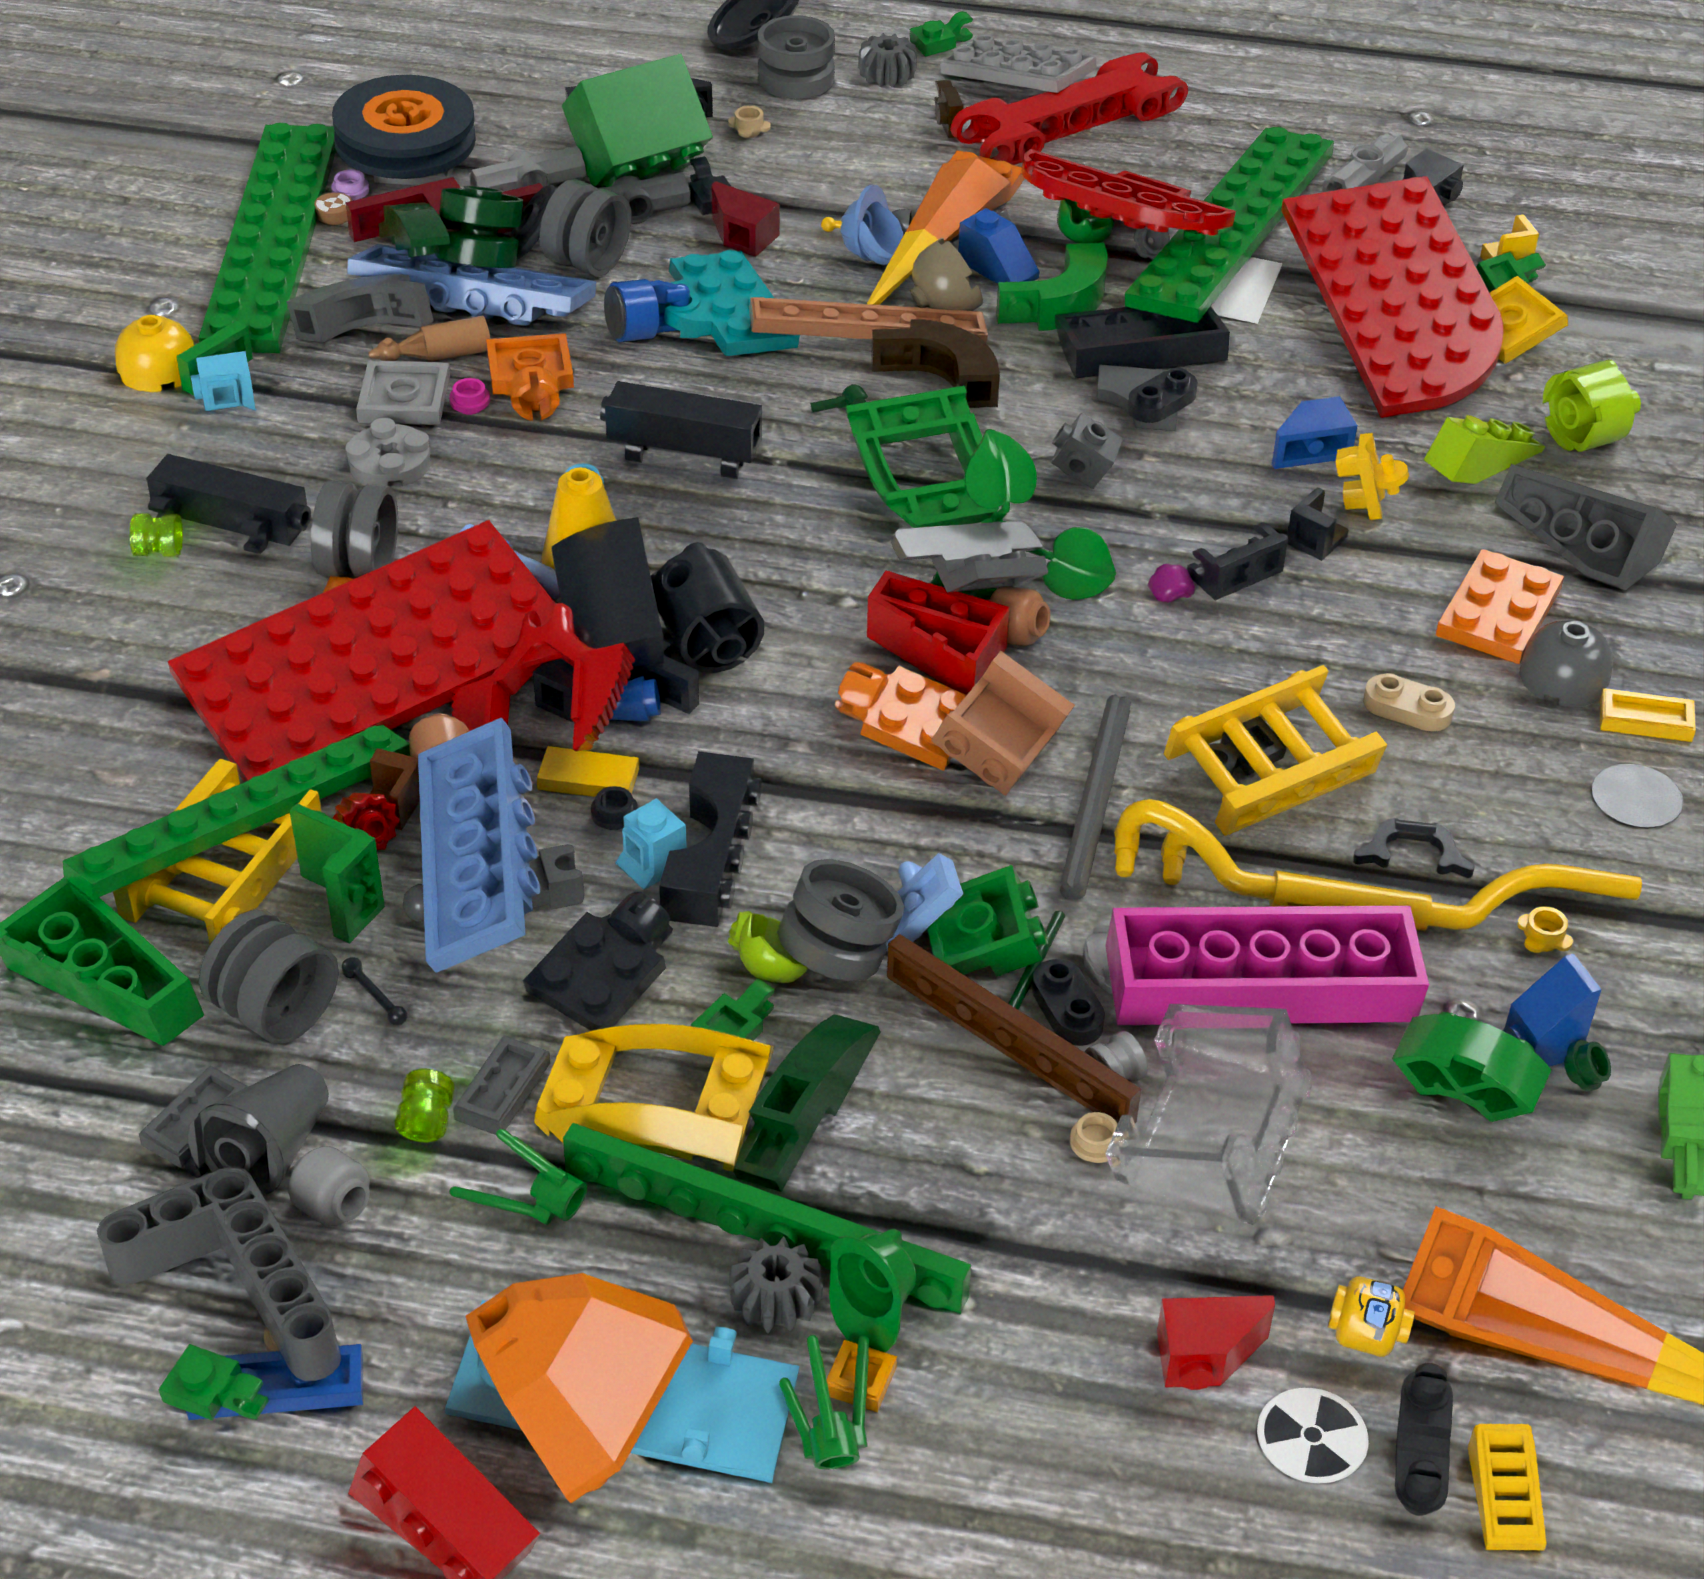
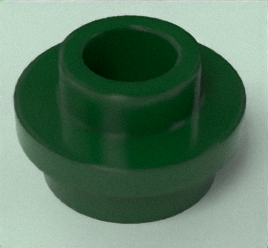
[1564,1040,1611,1092]

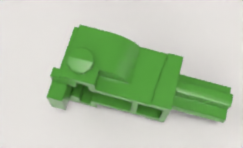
[1658,1053,1704,1200]

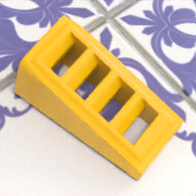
[1468,1424,1547,1550]

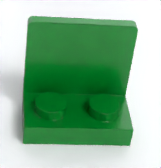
[289,804,385,944]

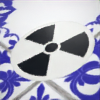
[1257,1388,1369,1484]

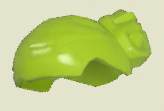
[728,911,808,984]

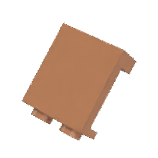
[931,651,1075,796]

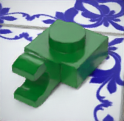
[910,11,973,57]
[1476,252,1546,293]
[691,979,775,1040]
[158,1344,269,1420]

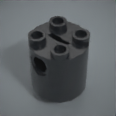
[651,542,764,673]

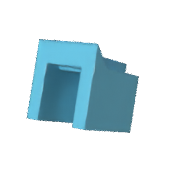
[191,351,256,411]
[615,798,687,890]

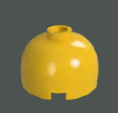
[115,315,194,392]

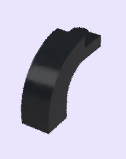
[533,641,699,722]

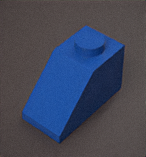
[958,208,1040,284]
[1272,396,1358,469]
[1503,953,1602,1067]

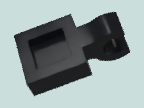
[689,156,731,215]

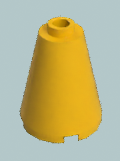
[541,467,616,570]

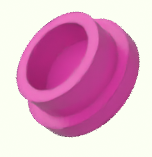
[449,378,490,415]

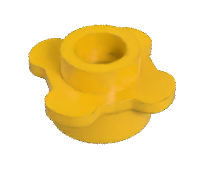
[1517,907,1573,953]

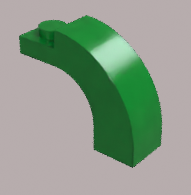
[996,243,1108,331]

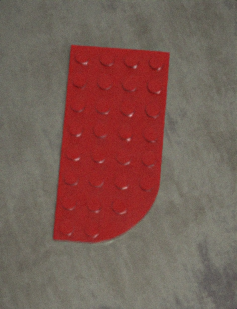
[1281,176,1504,418]

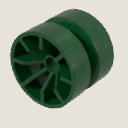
[435,186,523,268]

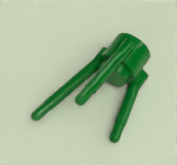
[449,1129,587,1225]
[779,1335,869,1470]

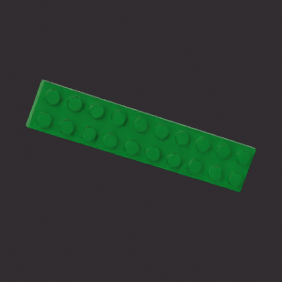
[198,123,336,353]
[1125,127,1334,323]

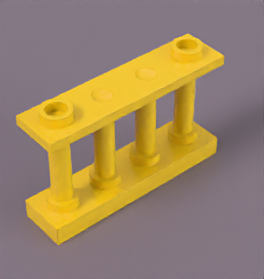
[1163,665,1387,836]
[113,758,321,944]

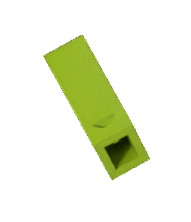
[1424,415,1545,484]

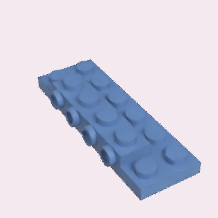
[347,244,596,325]
[418,717,540,973]

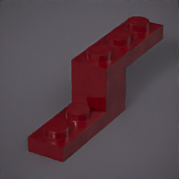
[345,177,543,242]

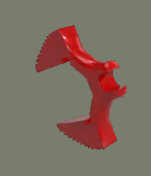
[452,603,635,752]

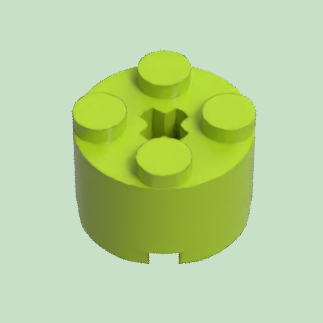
[1543,359,1641,452]

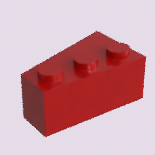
[867,570,1010,695]
[348,1406,541,1579]

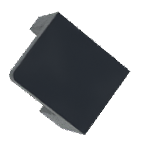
[1287,487,1349,561]

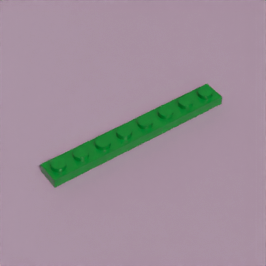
[63,725,410,900]
[563,1123,971,1314]

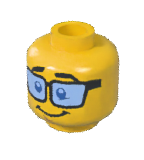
[1328,1276,1415,1357]

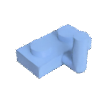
[886,853,963,951]

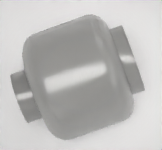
[288,1146,370,1226]

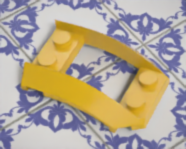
[534,1024,774,1172]

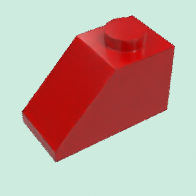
[1157,1296,1275,1390]

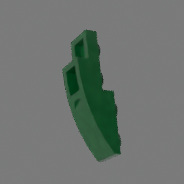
[378,202,450,257]
[733,1014,881,1192]

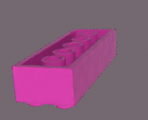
[1105,906,1429,1025]

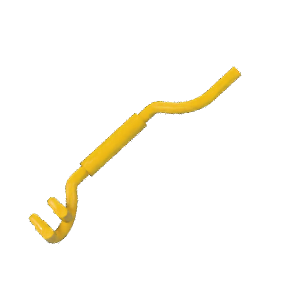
[1114,799,1642,931]

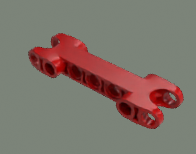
[951,52,1188,165]

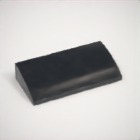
[1055,307,1230,378]
[551,517,664,673]

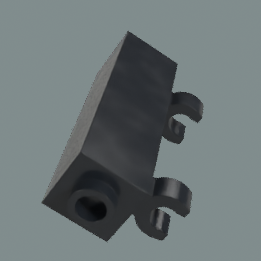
[600,381,762,479]
[146,453,311,554]

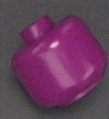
[1148,564,1196,603]

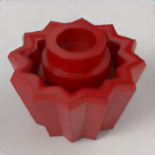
[332,793,400,850]

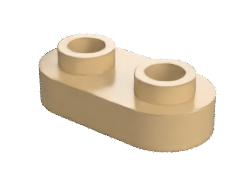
[1363,673,1455,731]

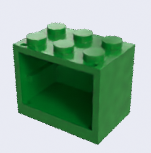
[562,53,713,188]

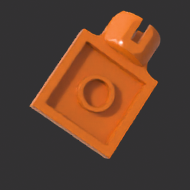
[486,333,574,421]
[835,662,967,771]

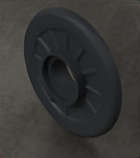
[510,185,557,259]

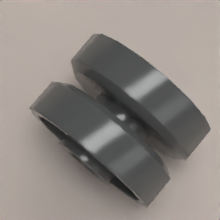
[758,15,835,99]
[540,179,631,277]
[311,480,398,578]
[777,859,905,981]

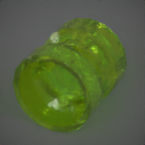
[129,513,183,558]
[394,1068,455,1143]

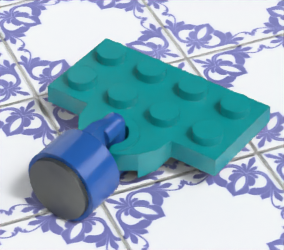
[604,250,800,356]

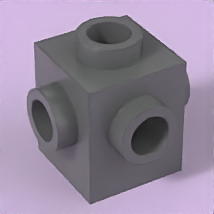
[1051,413,1123,489]

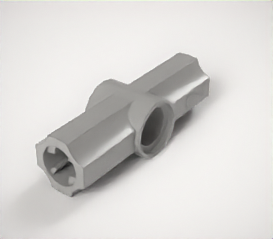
[1322,130,1408,192]
[469,146,586,192]

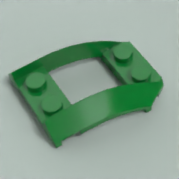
[845,386,999,528]

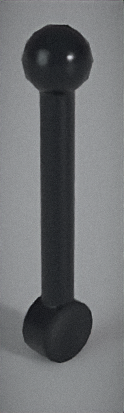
[342,957,408,1026]

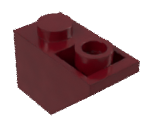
[712,181,780,257]

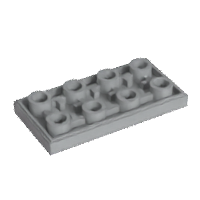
[940,34,1097,93]

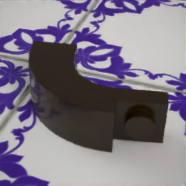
[871,319,1000,408]

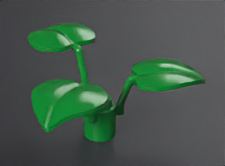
[931,429,1116,600]

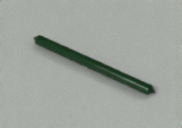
[1008,911,1065,1010]

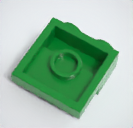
[927,865,1048,977]

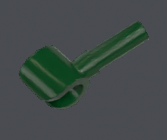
[810,384,868,413]

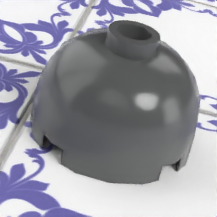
[1519,620,1613,707]

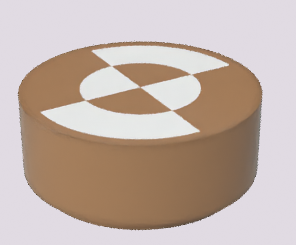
[314,192,352,225]

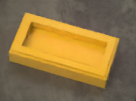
[1600,688,1696,742]
[537,746,639,797]

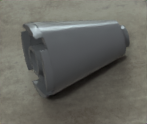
[188,1064,329,1197]

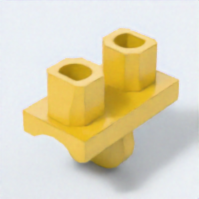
[1336,433,1409,520]

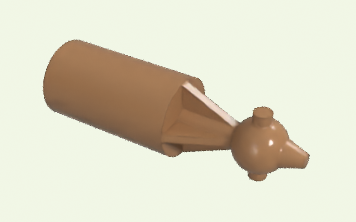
[368,315,490,362]

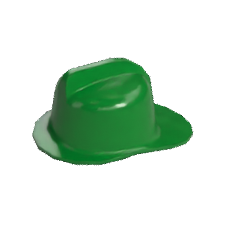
[829,1229,917,1353]

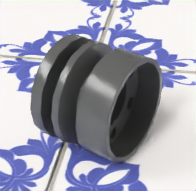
[199,909,339,1044]

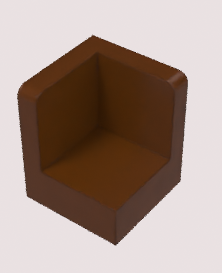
[370,748,420,831]

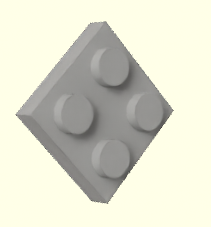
[356,360,450,426]

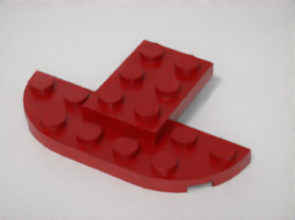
[1021,149,1236,235]

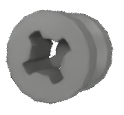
[1085,1031,1148,1082]

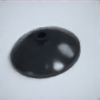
[707,0,799,50]

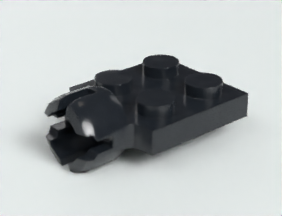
[523,892,673,1031]

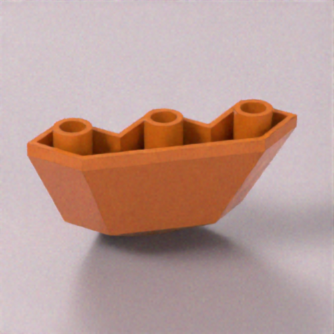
[465,1273,693,1503]

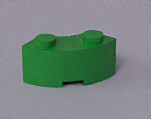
[1392,1012,1552,1122]

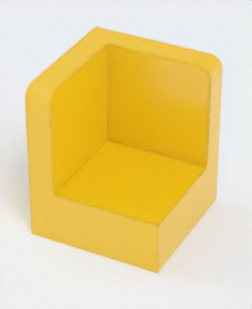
[1480,214,1539,261]

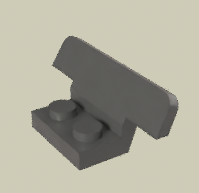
[891,521,1048,593]

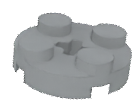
[345,418,430,487]

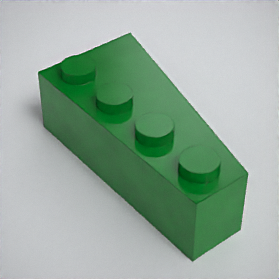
[0,877,204,1046]

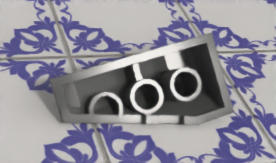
[1495,464,1677,590]

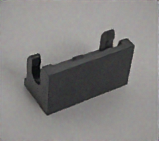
[1187,522,1288,601]

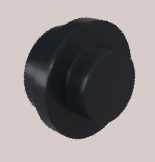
[591,786,638,830]

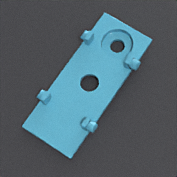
[445,1300,800,1483]

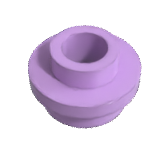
[331,169,369,201]

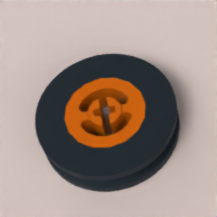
[332,75,476,179]

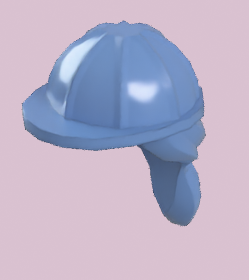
[840,184,904,265]

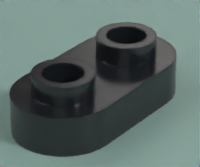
[1127,368,1198,423]
[1032,959,1105,1046]

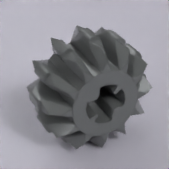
[858,33,917,88]
[729,1236,823,1334]

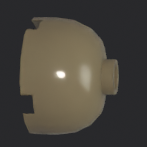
[910,238,983,311]

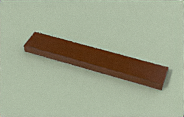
[887,934,1141,1133]

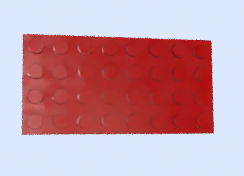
[168,520,555,782]

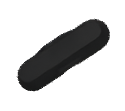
[1395,1363,1453,1516]

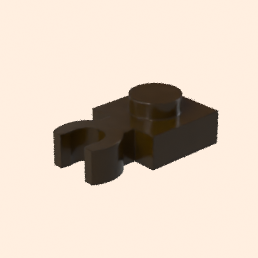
[934,80,964,138]

